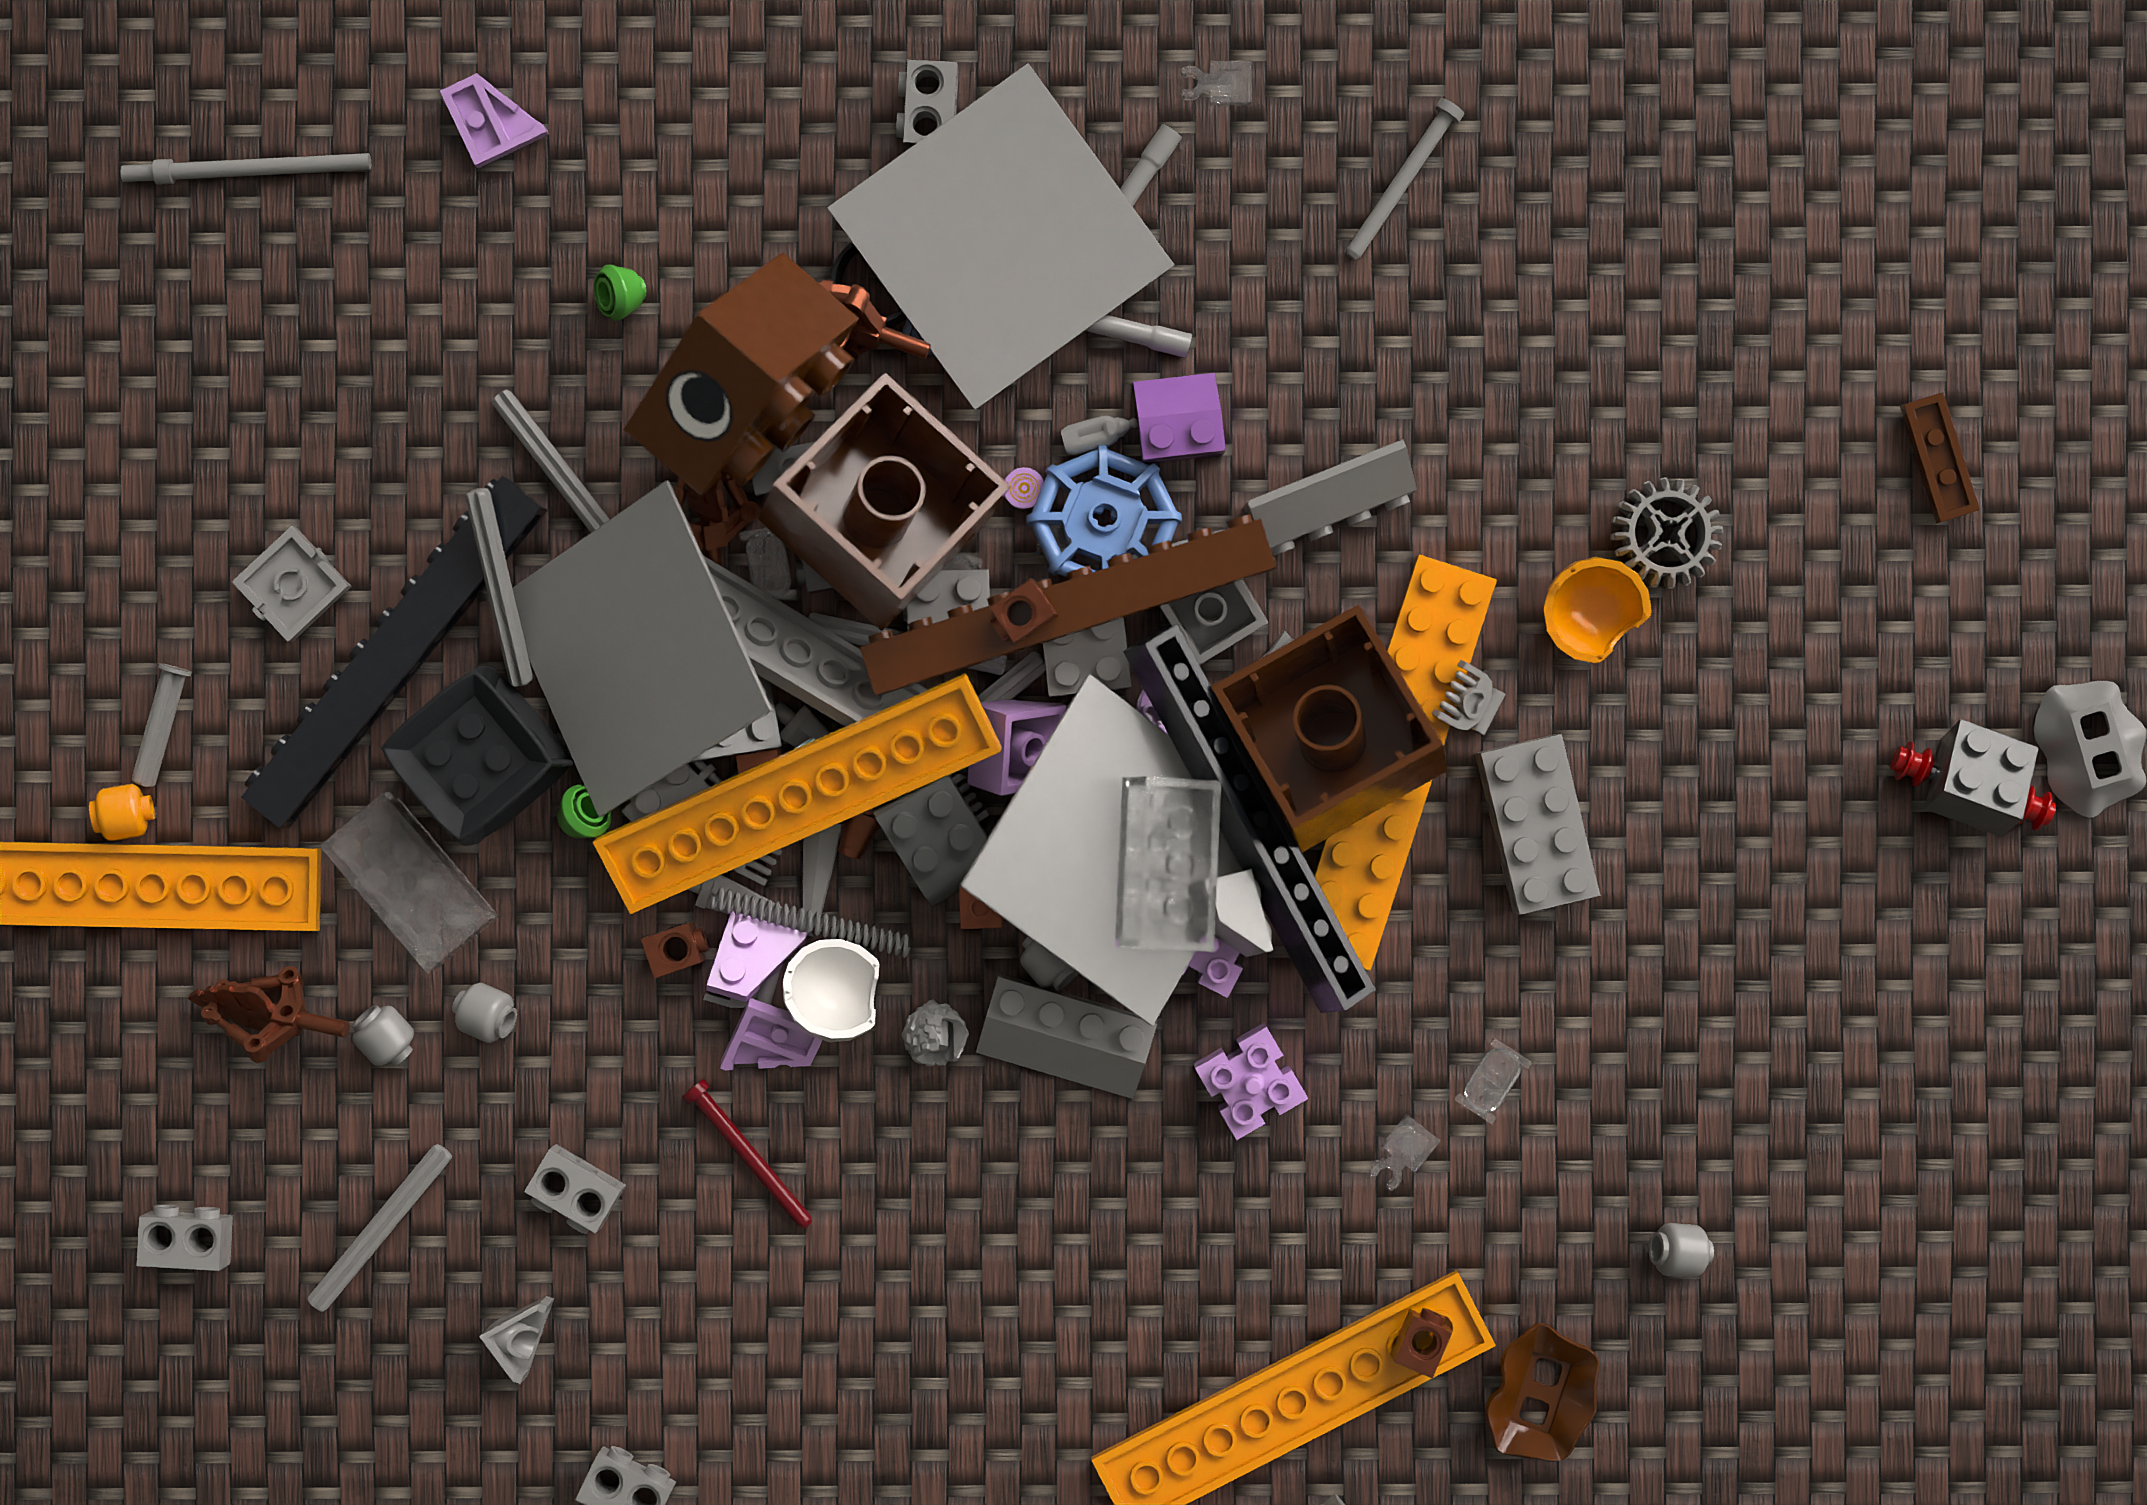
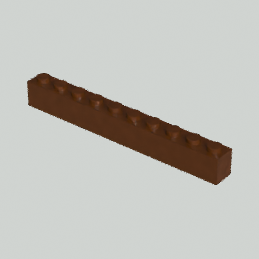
[860,514,1276,696]

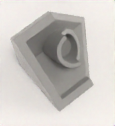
[479,1296,554,1384]

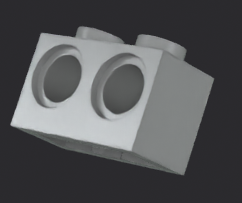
[896,59,959,150]
[524,1144,626,1234]
[136,1205,233,1271]
[575,1446,676,1505]

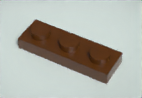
[1900,392,1980,523]

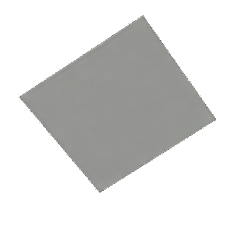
[827,63,1174,410]
[513,481,772,817]
[960,674,1242,1026]

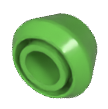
[594,264,646,321]
[557,784,611,838]

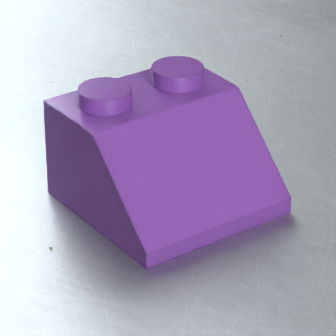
[1133,373,1226,464]

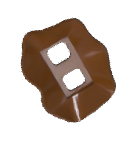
[1485,1323,1600,1462]

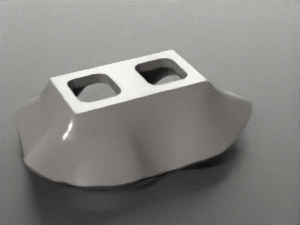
[2034,681,2146,818]

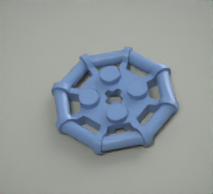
[1026,445,1182,578]

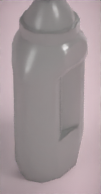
[1061,415,1138,455]

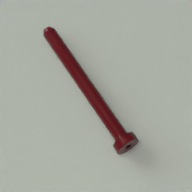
[681,1078,812,1229]

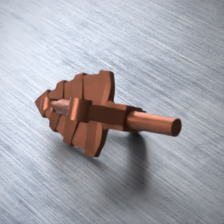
[819,280,931,360]
[673,474,760,567]
[187,966,350,1063]

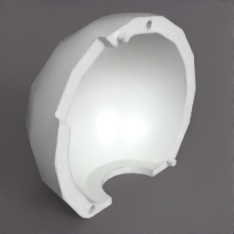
[783,939,879,1042]

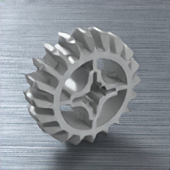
[1610,477,1723,589]

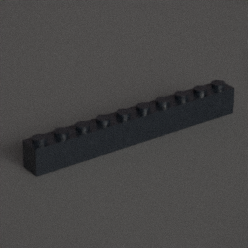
[241,476,548,828]
[1123,625,1376,1013]

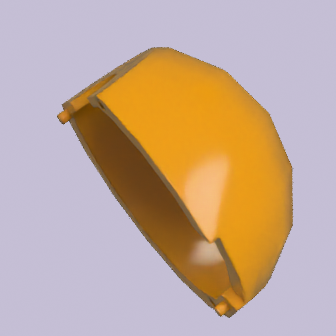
[1544,557,1652,663]

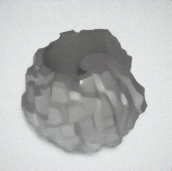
[901,1000,969,1066]

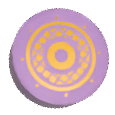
[1005,467,1044,510]

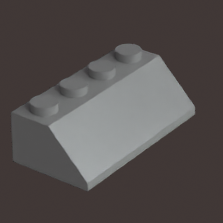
[1243,439,1417,556]
[976,973,1157,1099]

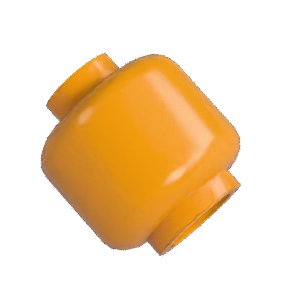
[89,784,155,841]

